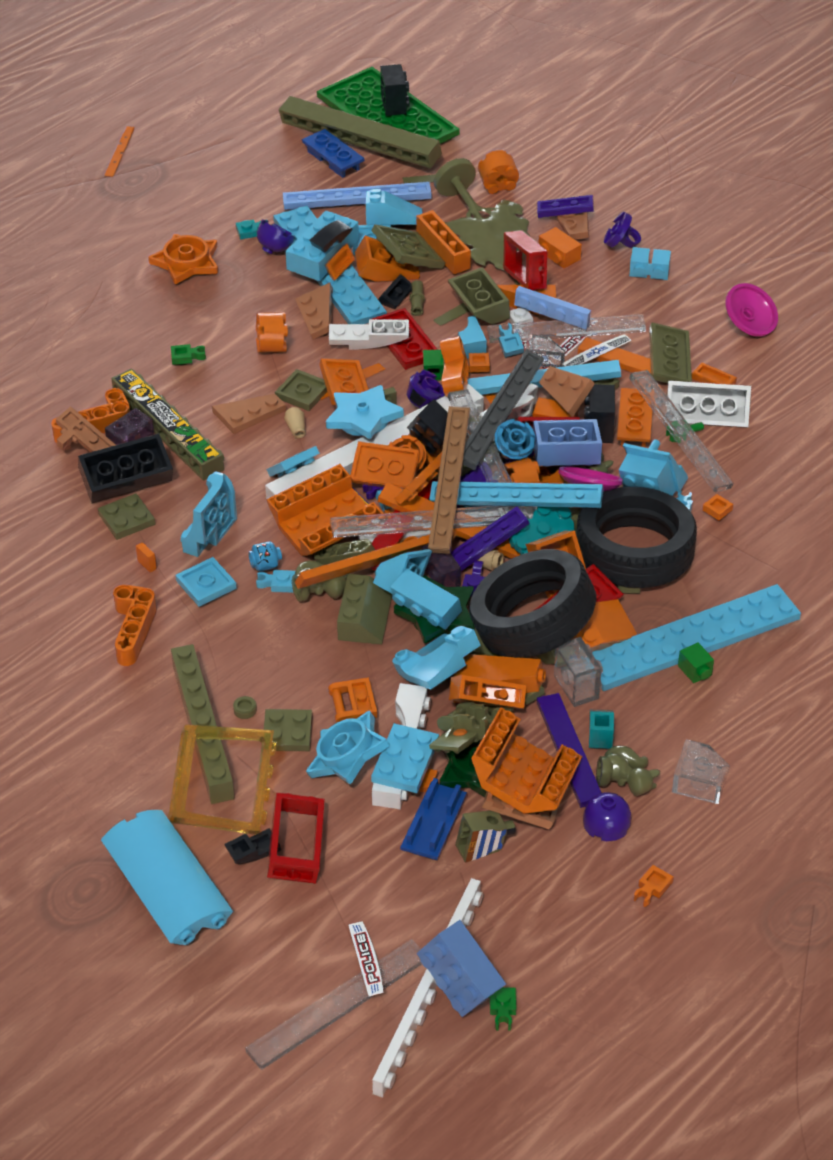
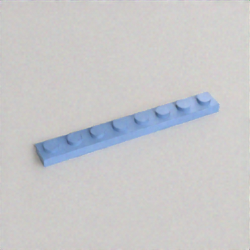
[283,182,431,210]

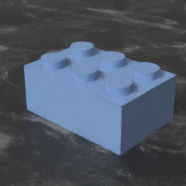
[533,419,602,467]
[416,920,506,1017]

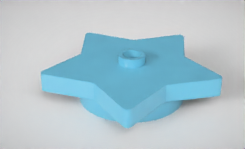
[326,385,404,439]
[306,711,390,784]

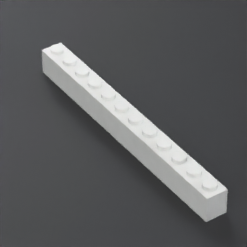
[265,384,484,500]

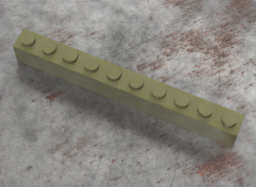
[278,96,442,168]

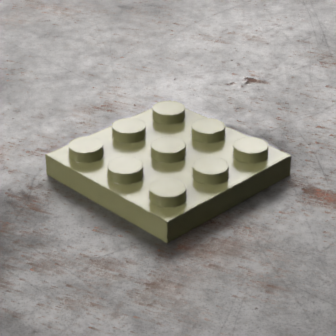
[371,224,446,269]

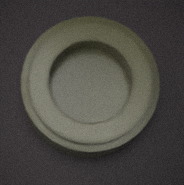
[233,696,257,719]

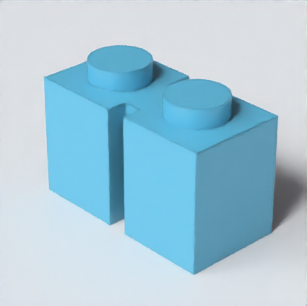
[629,247,671,280]

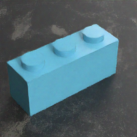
[390,568,462,630]

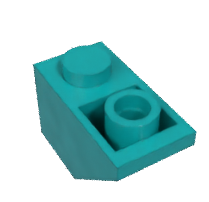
[589,709,614,749]

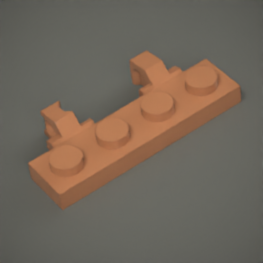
[56,406,115,452]

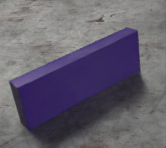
[537,195,594,218]

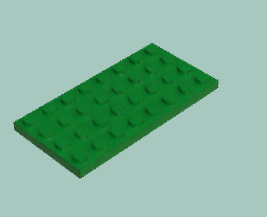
[317,67,460,161]

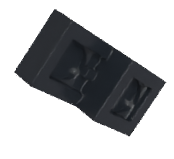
[310,220,352,253]
[224,828,281,864]

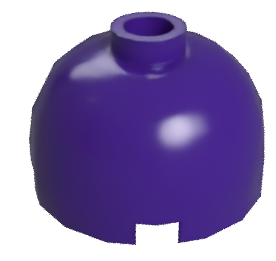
[257,219,296,254]
[583,792,632,842]

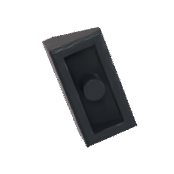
[378,274,412,309]

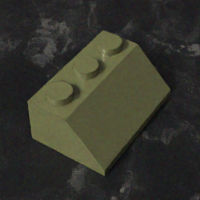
[448,267,510,325]
[337,574,392,645]

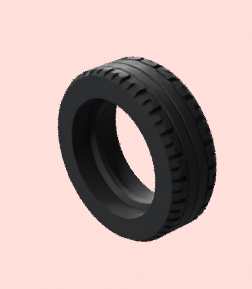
[576,487,697,588]
[469,549,596,658]

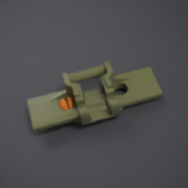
[429,702,514,754]

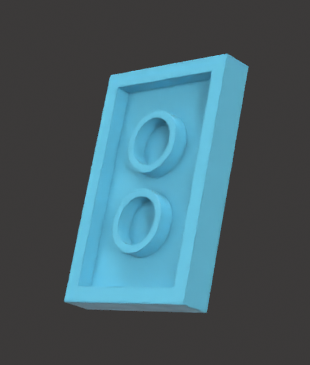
[371,723,439,793]

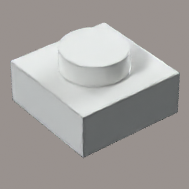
[509,308,533,329]

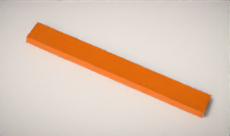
[377,483,521,559]
[295,529,457,589]

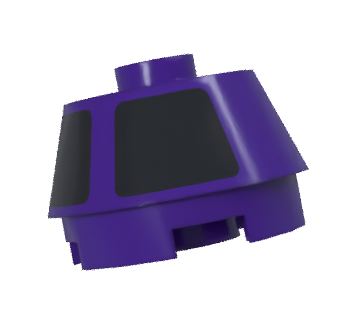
[406,370,445,408]

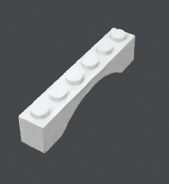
[372,683,431,809]

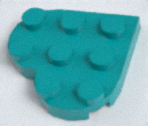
[509,507,574,555]

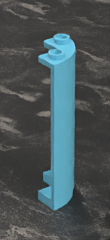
[101,810,233,945]

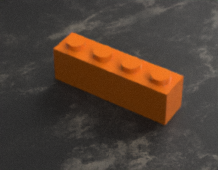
[416,210,471,274]

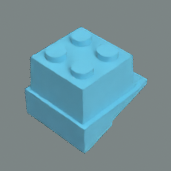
[619,439,688,496]

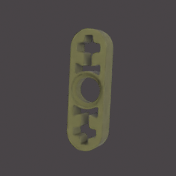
[314,539,375,565]

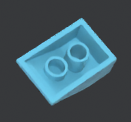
[366,189,422,225]

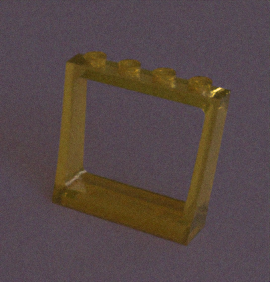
[168,725,277,835]

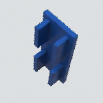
[302,129,365,178]
[400,778,467,860]

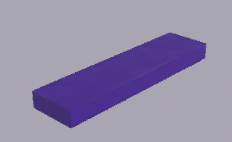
[446,506,530,573]

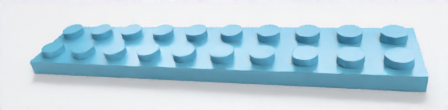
[273,206,387,324]
[582,584,801,691]

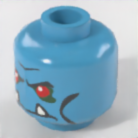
[248,541,282,572]

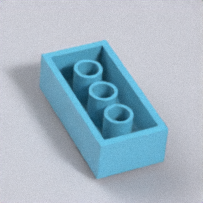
[286,211,359,281]

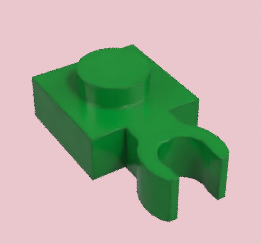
[171,344,206,365]
[490,987,516,1031]

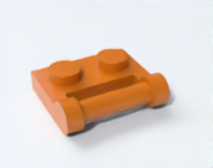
[328,677,377,723]

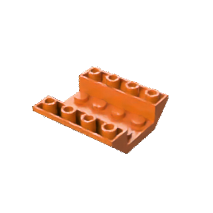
[267,464,385,556]
[471,707,582,814]

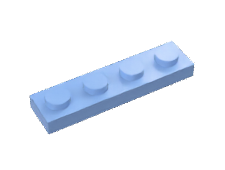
[514,286,591,329]

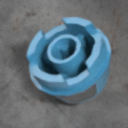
[495,419,535,460]

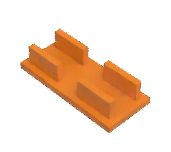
[617,388,654,448]

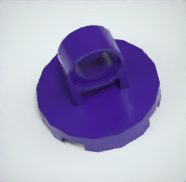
[604,211,641,248]

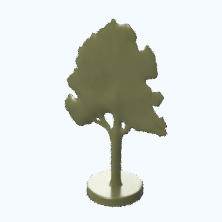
[434,158,530,271]

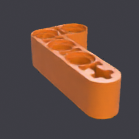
[440,336,470,397]
[51,388,131,443]
[113,585,157,666]

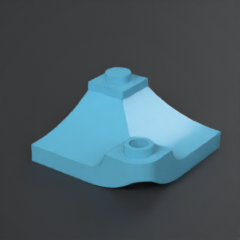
[180,471,237,557]
[392,626,481,690]

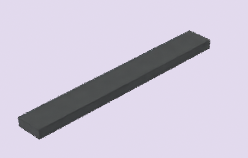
[463,349,544,470]

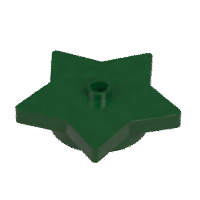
[394,576,475,643]
[440,739,487,797]

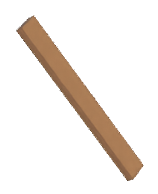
[428,406,470,554]

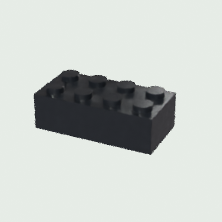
[78,433,173,504]

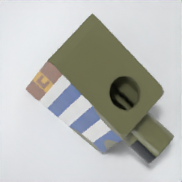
[455,811,516,863]

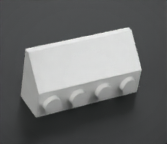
[666,381,751,427]

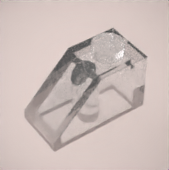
[525,334,565,368]

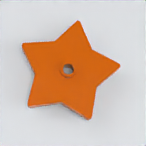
[149,234,218,284]

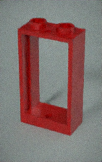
[503,230,548,290]
[267,792,325,884]

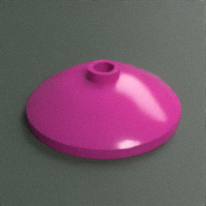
[725,283,778,337]
[558,467,623,492]

